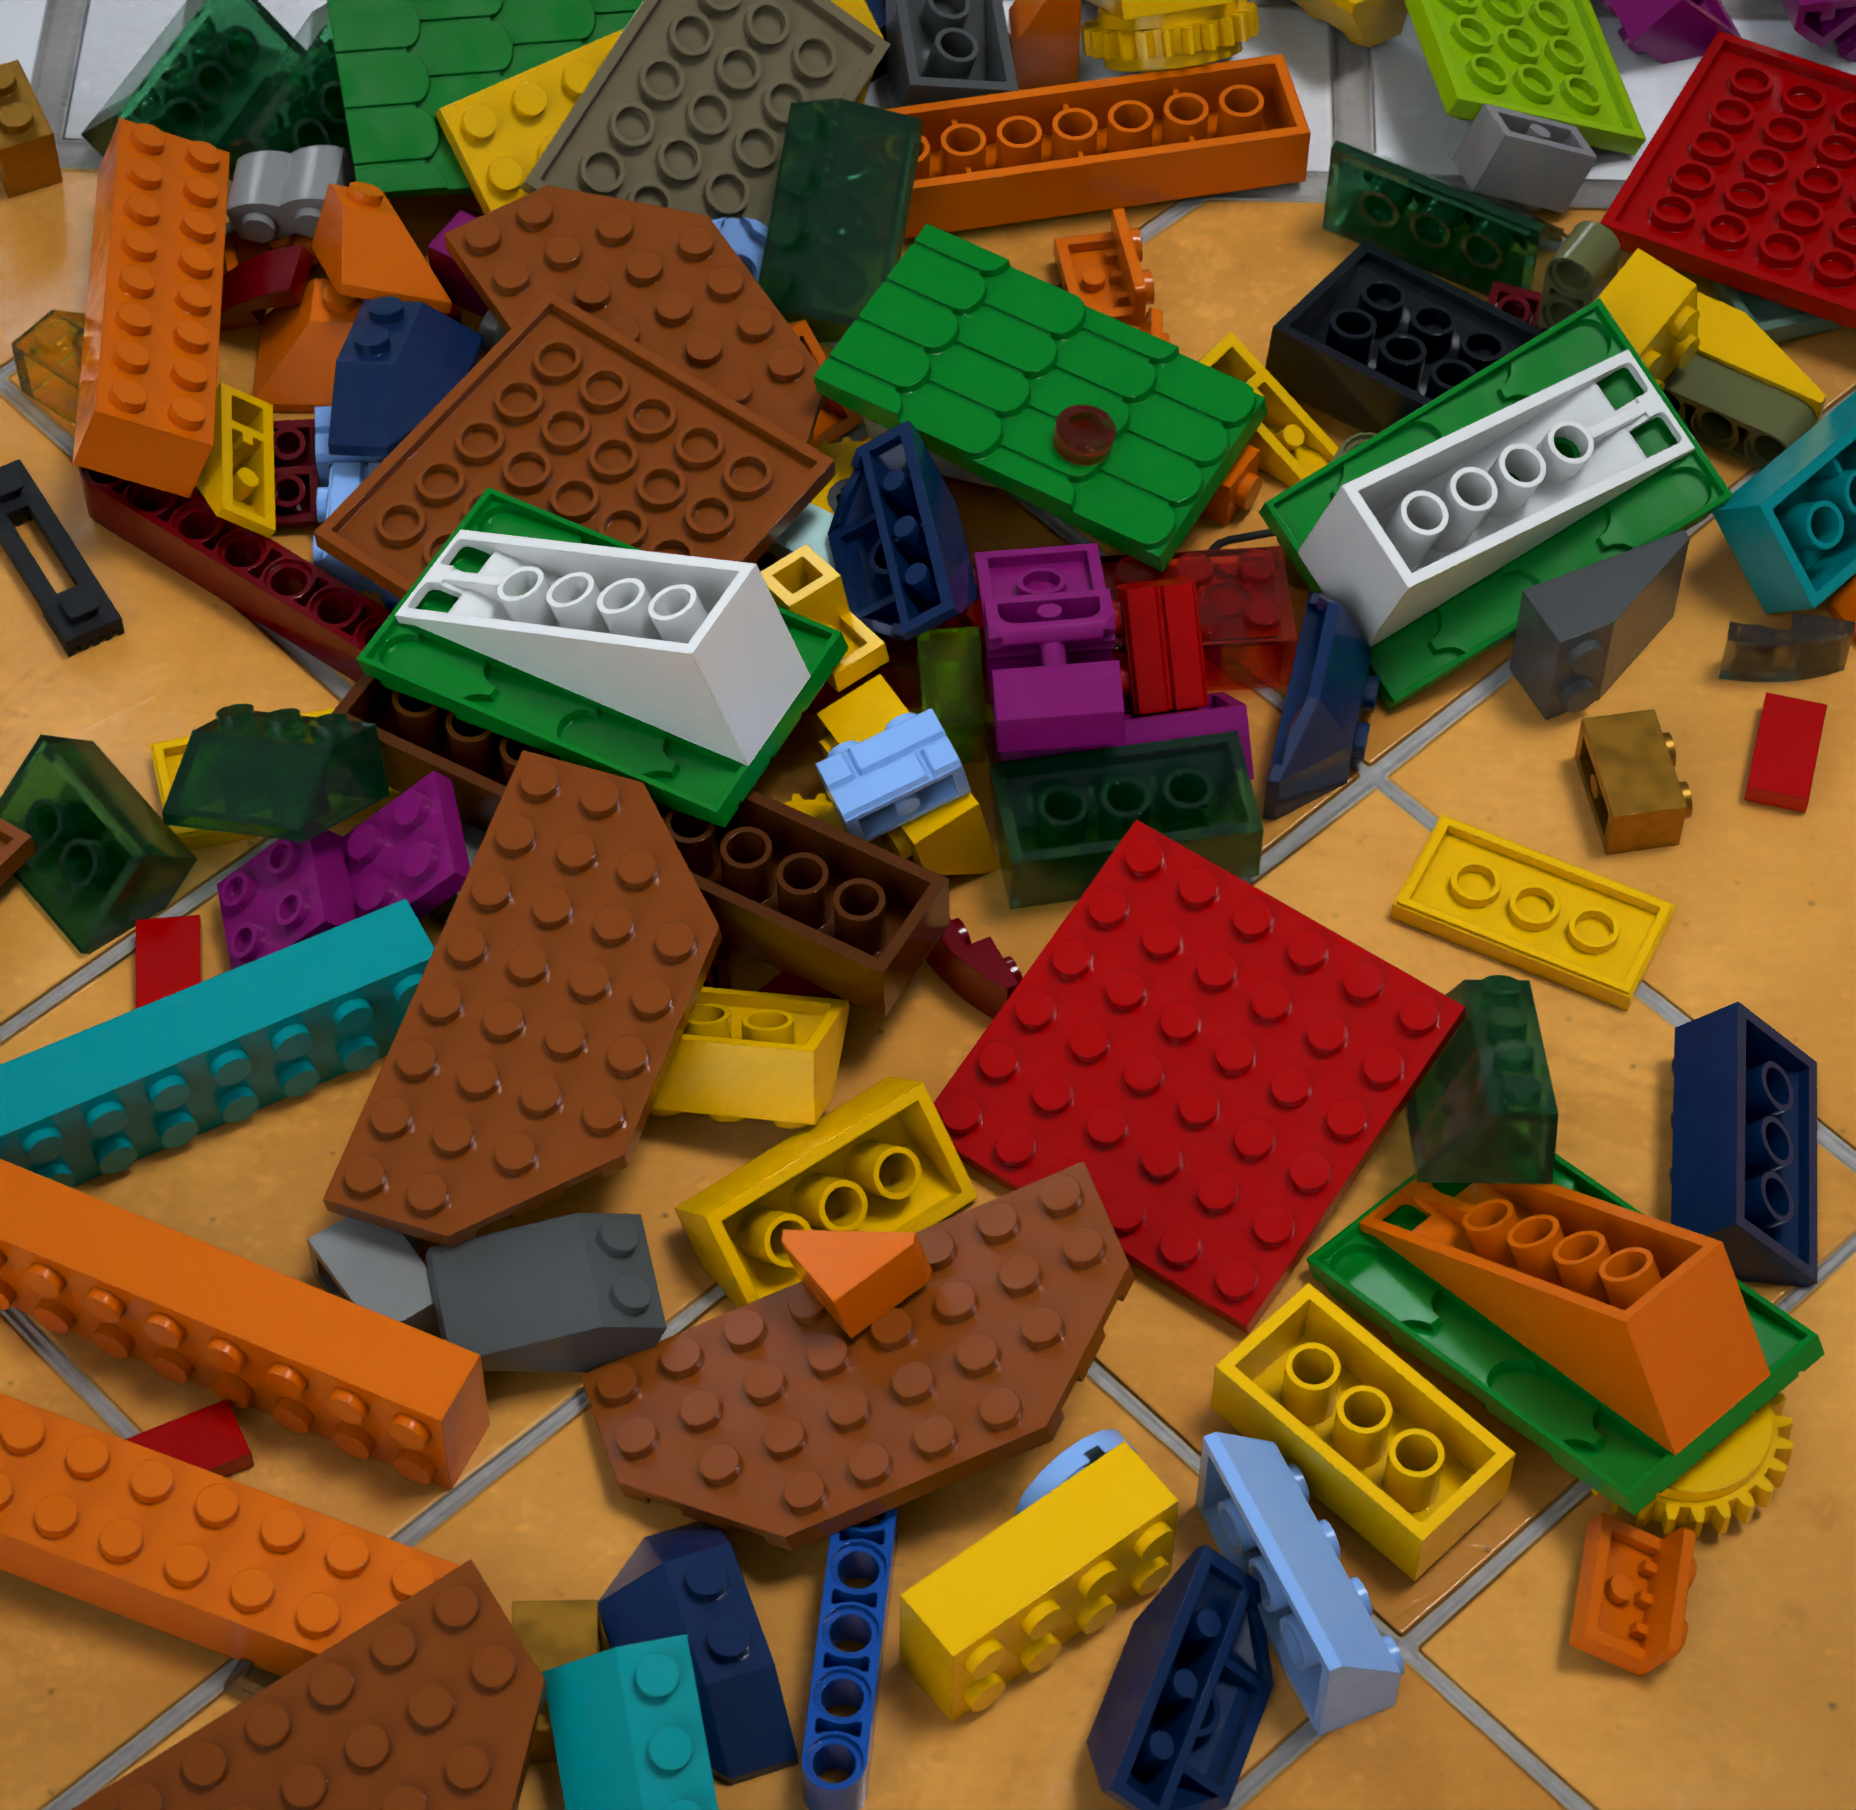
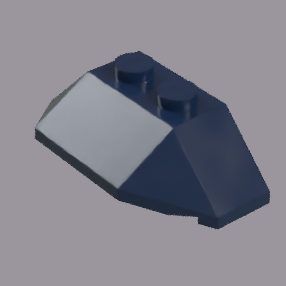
[328,296,484,458]
[828,420,979,641]
[1263,591,1380,820]
[598,1521,799,1785]
[1086,1544,1274,1810]

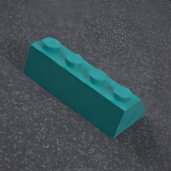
[542,1634,719,1810]

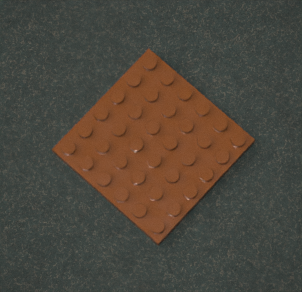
[314,290,836,599]

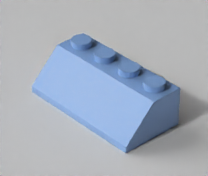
[1196,1432,1405,1736]

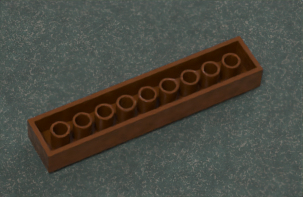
[329,673,950,1018]

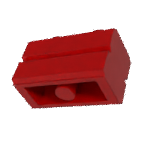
[1112,577,1209,715]

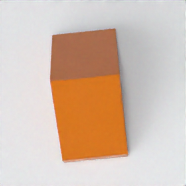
[781,1230,932,1339]

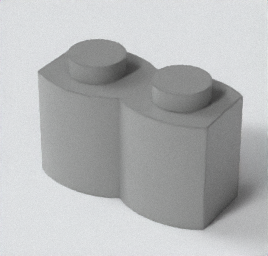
[226,145,356,243]

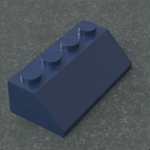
[1670,1002,1818,1287]

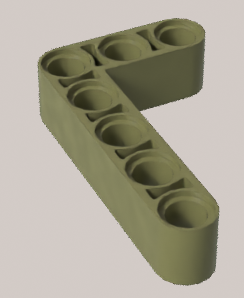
[1537,221,1817,470]

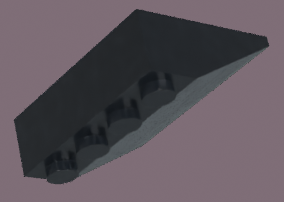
[1265,241,1545,434]

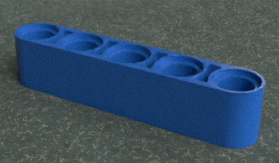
[802,1507,898,1810]

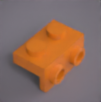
[1054,208,1155,327]
[1569,1512,1697,1677]

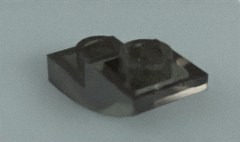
[1719,613,1855,682]

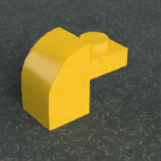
[761,544,890,692]

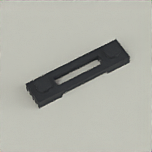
[0,459,125,657]

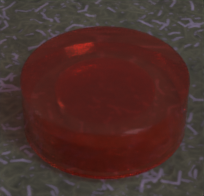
[1052,405,1116,466]

